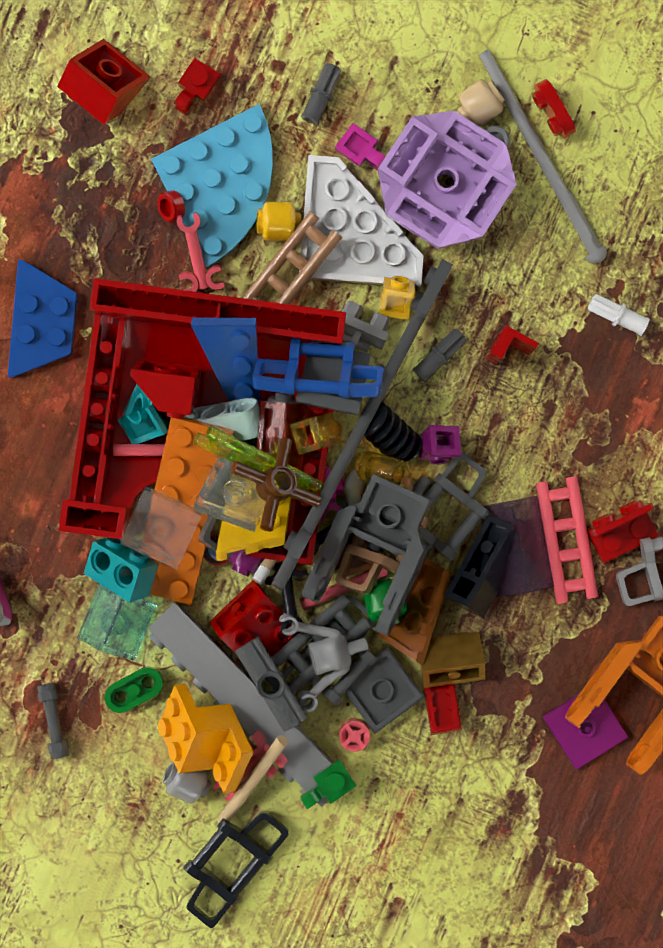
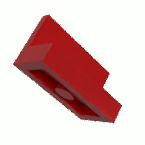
[486,326,539,365]

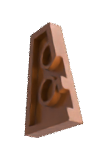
[377,557,451,665]

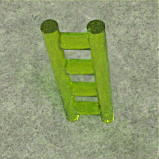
[193,426,322,493]

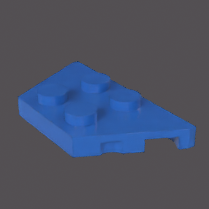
[7,260,78,378]

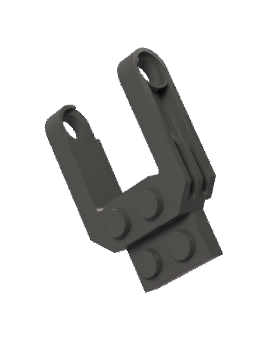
[302,474,432,636]

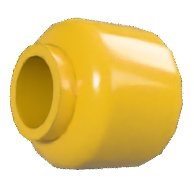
[257,201,301,242]

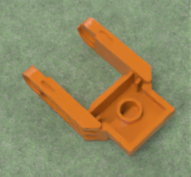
[565,616,663,775]

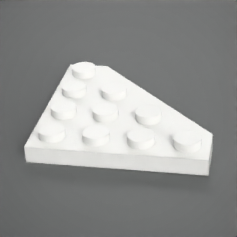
[299,155,424,288]

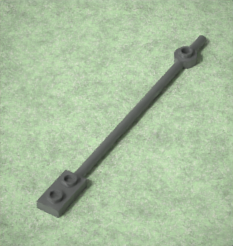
[271,259,453,590]

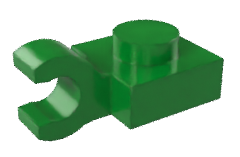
[300,759,356,809]

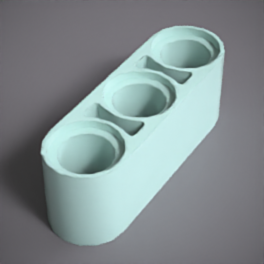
[185,398,266,443]

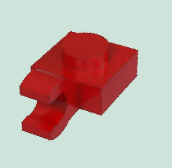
[174,57,221,115]

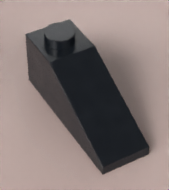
[445,515,516,619]

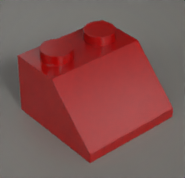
[57,38,150,125]
[130,358,202,419]

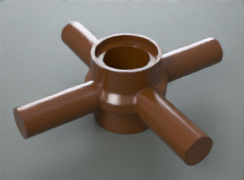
[231,438,321,532]

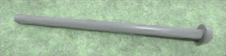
[479,50,607,264]

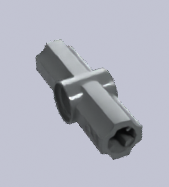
[235,636,307,732]

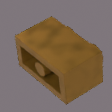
[420,632,486,688]

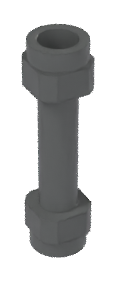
[37,682,69,759]

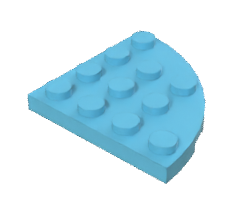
[151,104,273,269]

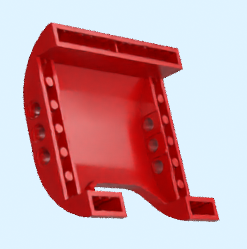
[58,278,346,565]

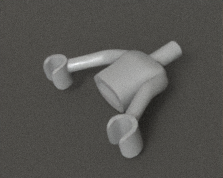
[279,613,368,712]

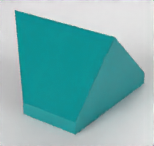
[117,384,171,444]

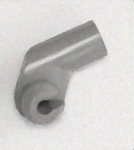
[343,469,366,506]

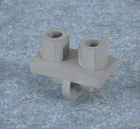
[342,301,389,353]

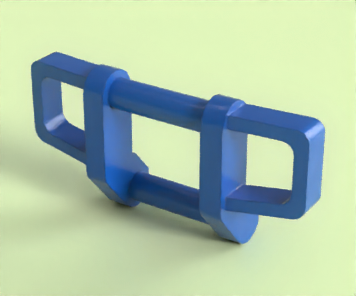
[253,339,384,398]

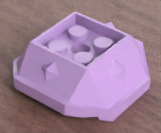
[378,111,517,249]

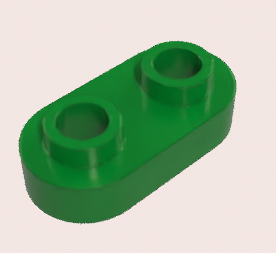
[104,666,164,713]

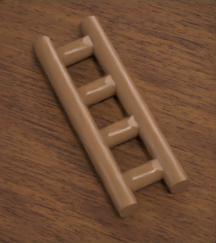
[242,211,343,304]

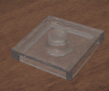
[194,457,277,532]
[120,487,203,569]

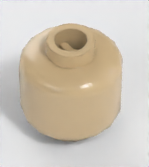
[458,79,505,126]

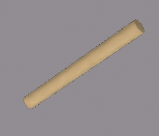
[218,735,289,822]

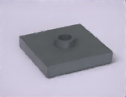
[345,647,425,734]

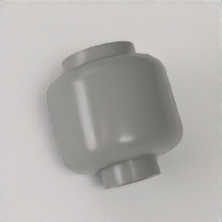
[163,762,211,804]

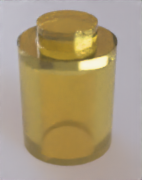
[355,451,405,486]

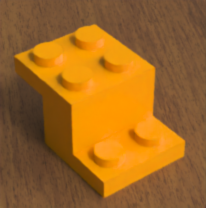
[158,684,253,794]

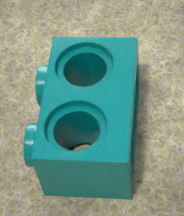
[83,538,159,602]

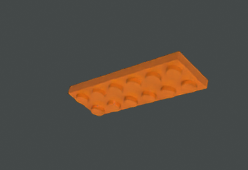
[141,417,234,605]

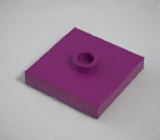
[542,693,628,770]

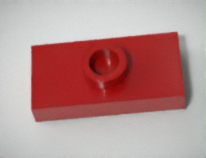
[422,678,462,735]

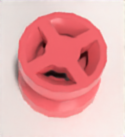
[339,718,370,752]

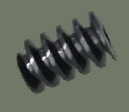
[364,401,422,462]

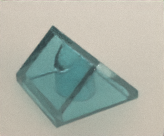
[77,584,157,661]

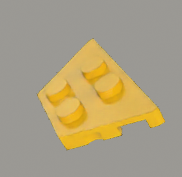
[216,474,291,561]

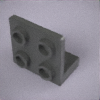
[296,342,370,416]

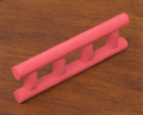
[535,476,599,604]

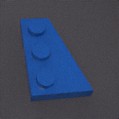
[191,318,261,402]

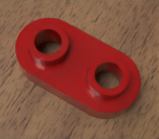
[532,79,576,139]

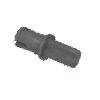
[301,63,341,125]
[412,329,467,383]

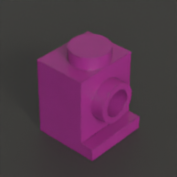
[419,425,461,465]

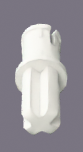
[588,294,650,336]

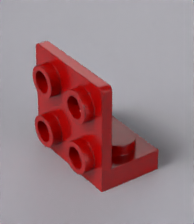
[587,500,659,563]
[209,580,299,657]

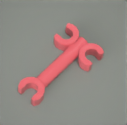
[177,212,225,292]
[213,730,288,801]

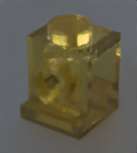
[290,412,342,455]

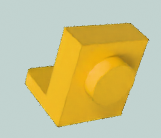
[378,276,415,320]

